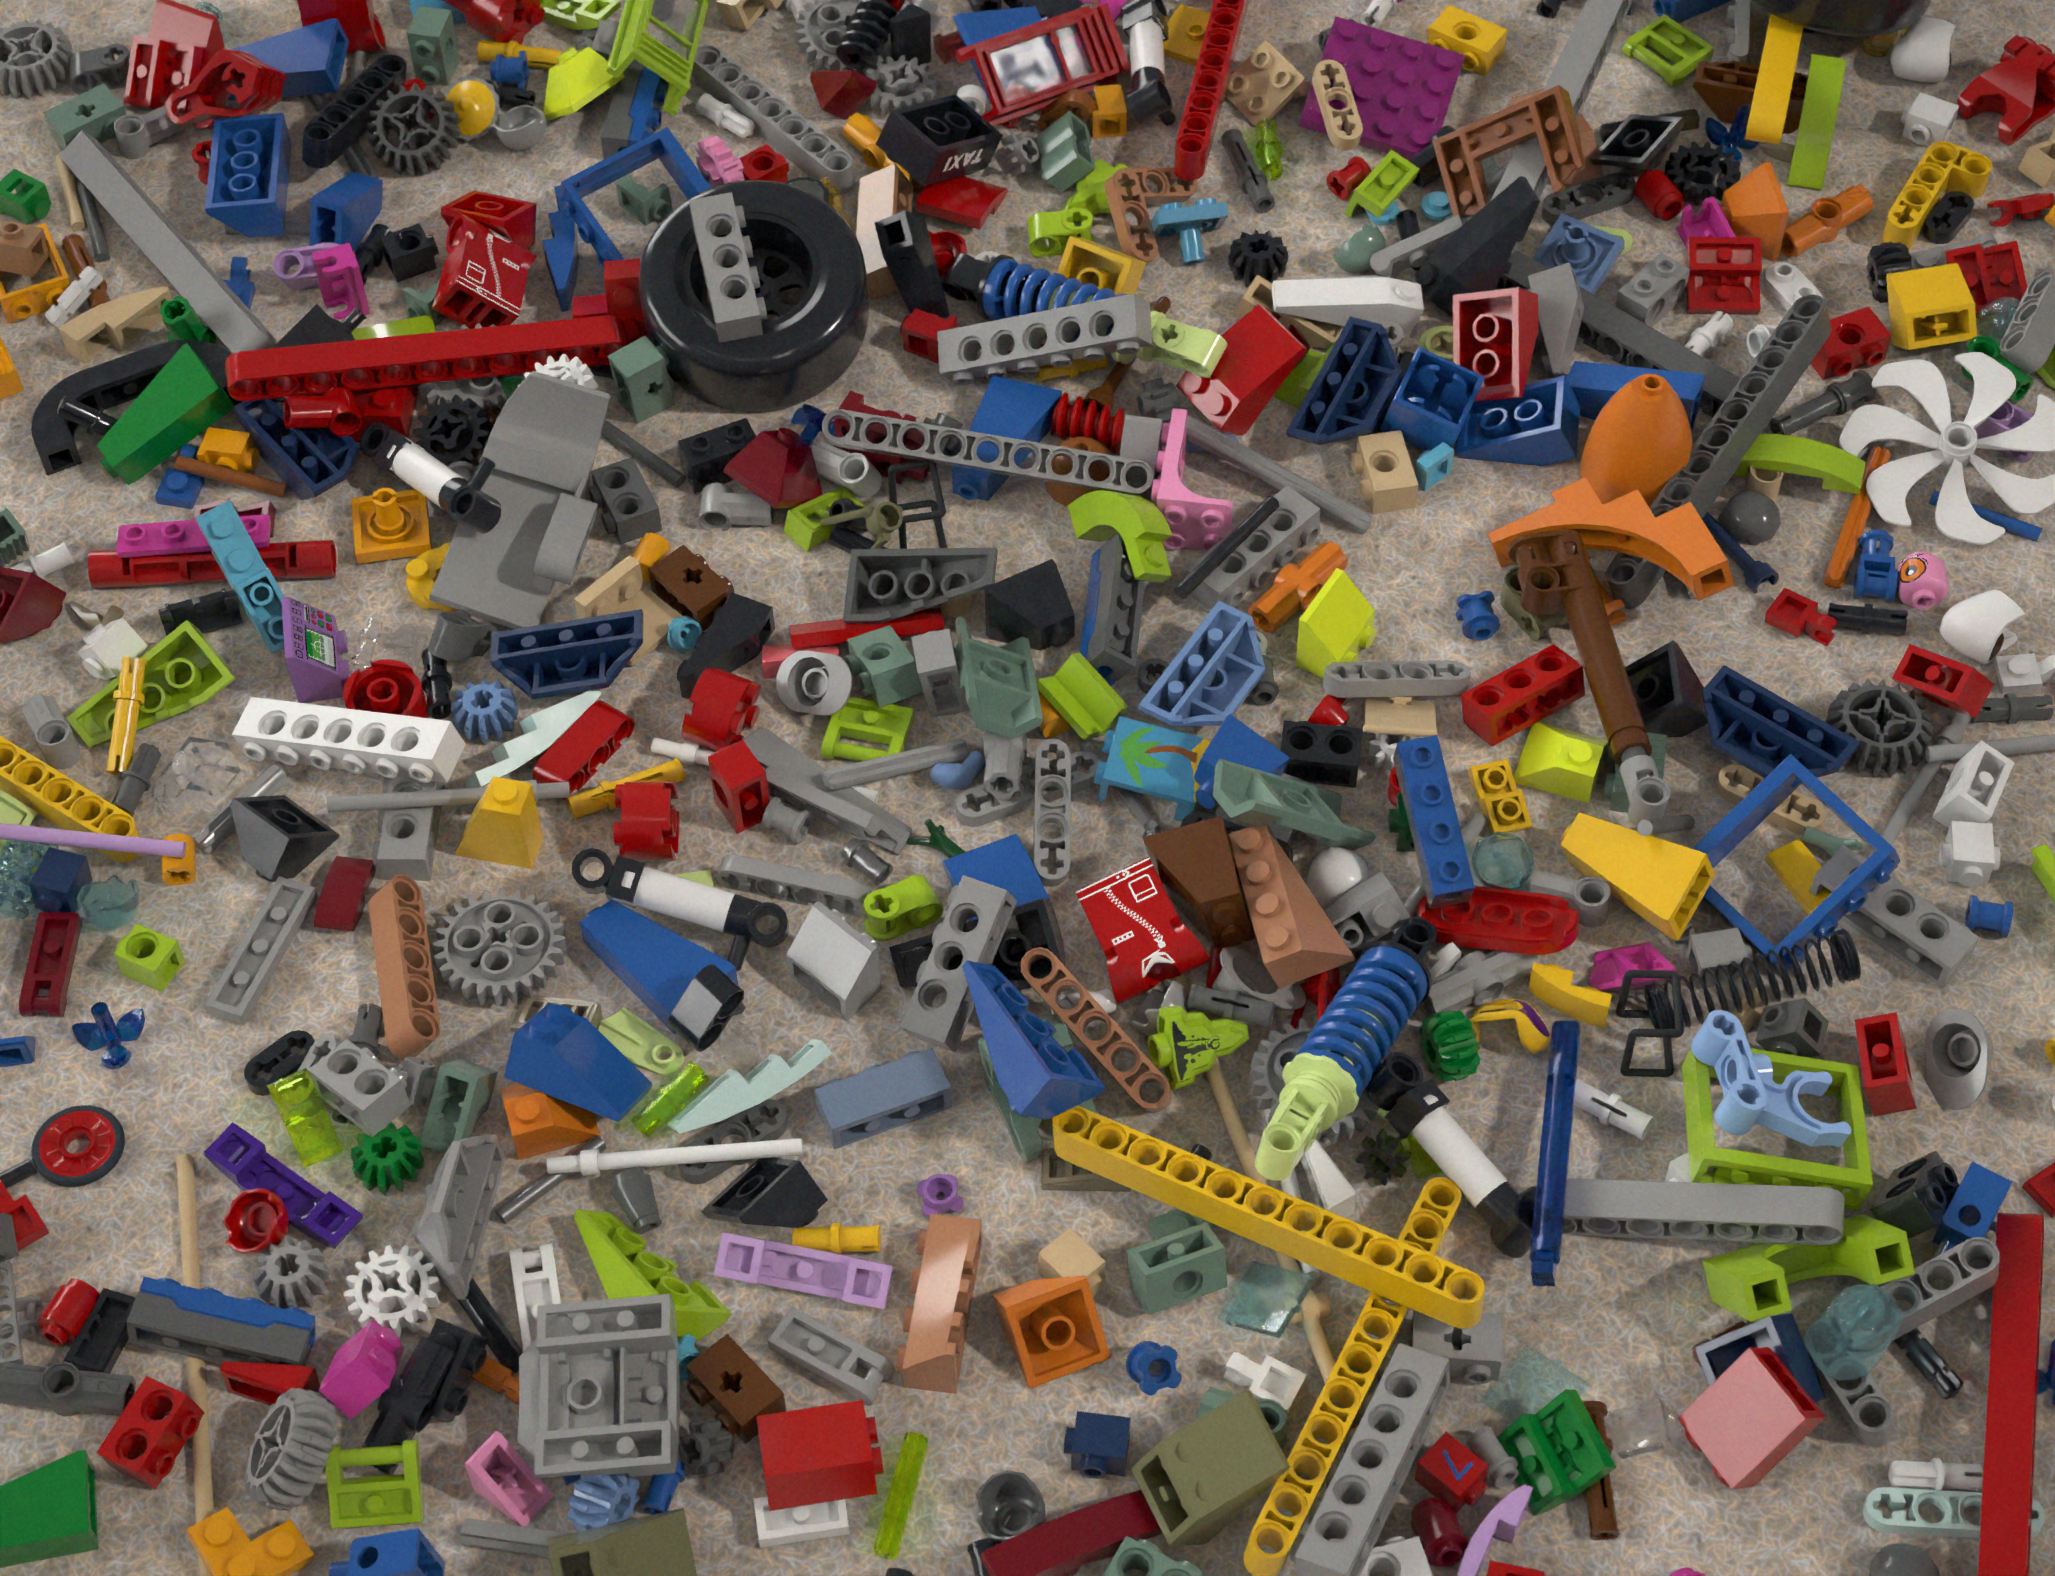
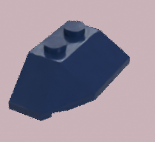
[1286,317,1403,445]
[233,397,359,500]
[490,609,644,699]
[1702,665,1860,778]

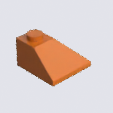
[1720,162,1789,261]
[500,1083,601,1160]
[992,1275,1111,1389]

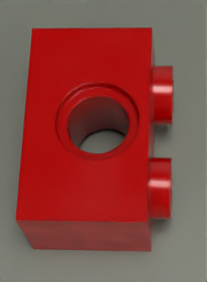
[1810,306,1892,380]
[1892,644,1994,719]
[708,740,770,834]
[1854,1012,1917,1116]

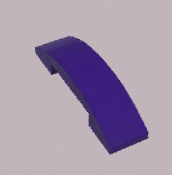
[204,1122,363,1249]

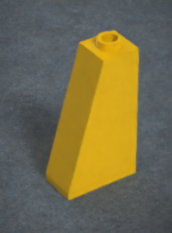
[1560,812,1716,941]

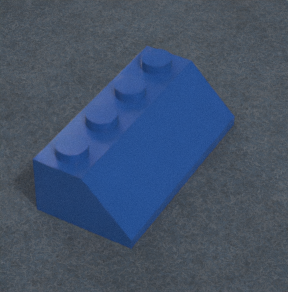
[205,113,292,238]

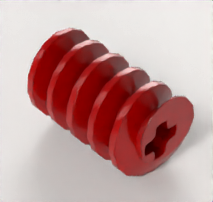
[1050,393,1125,455]

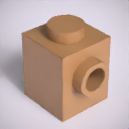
[0,220,49,277]

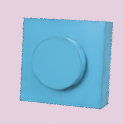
[1415,442,1454,491]

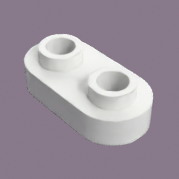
[1764,262,1823,311]

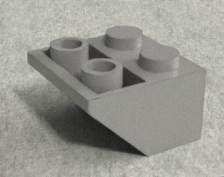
[786,901,881,1021]

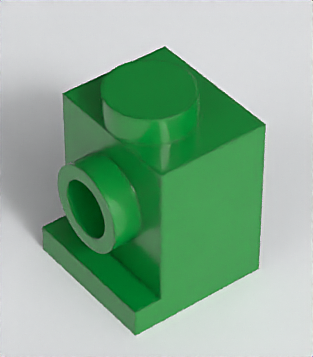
[0,169,52,225]

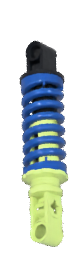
[941,253,1228,378]
[1254,917,1437,1181]

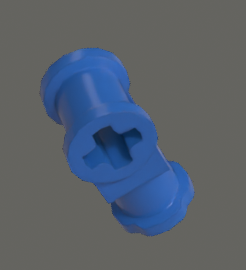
[1853,530,1897,603]

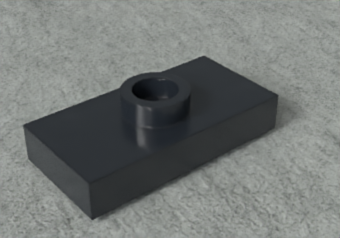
[63,1288,136,1373]

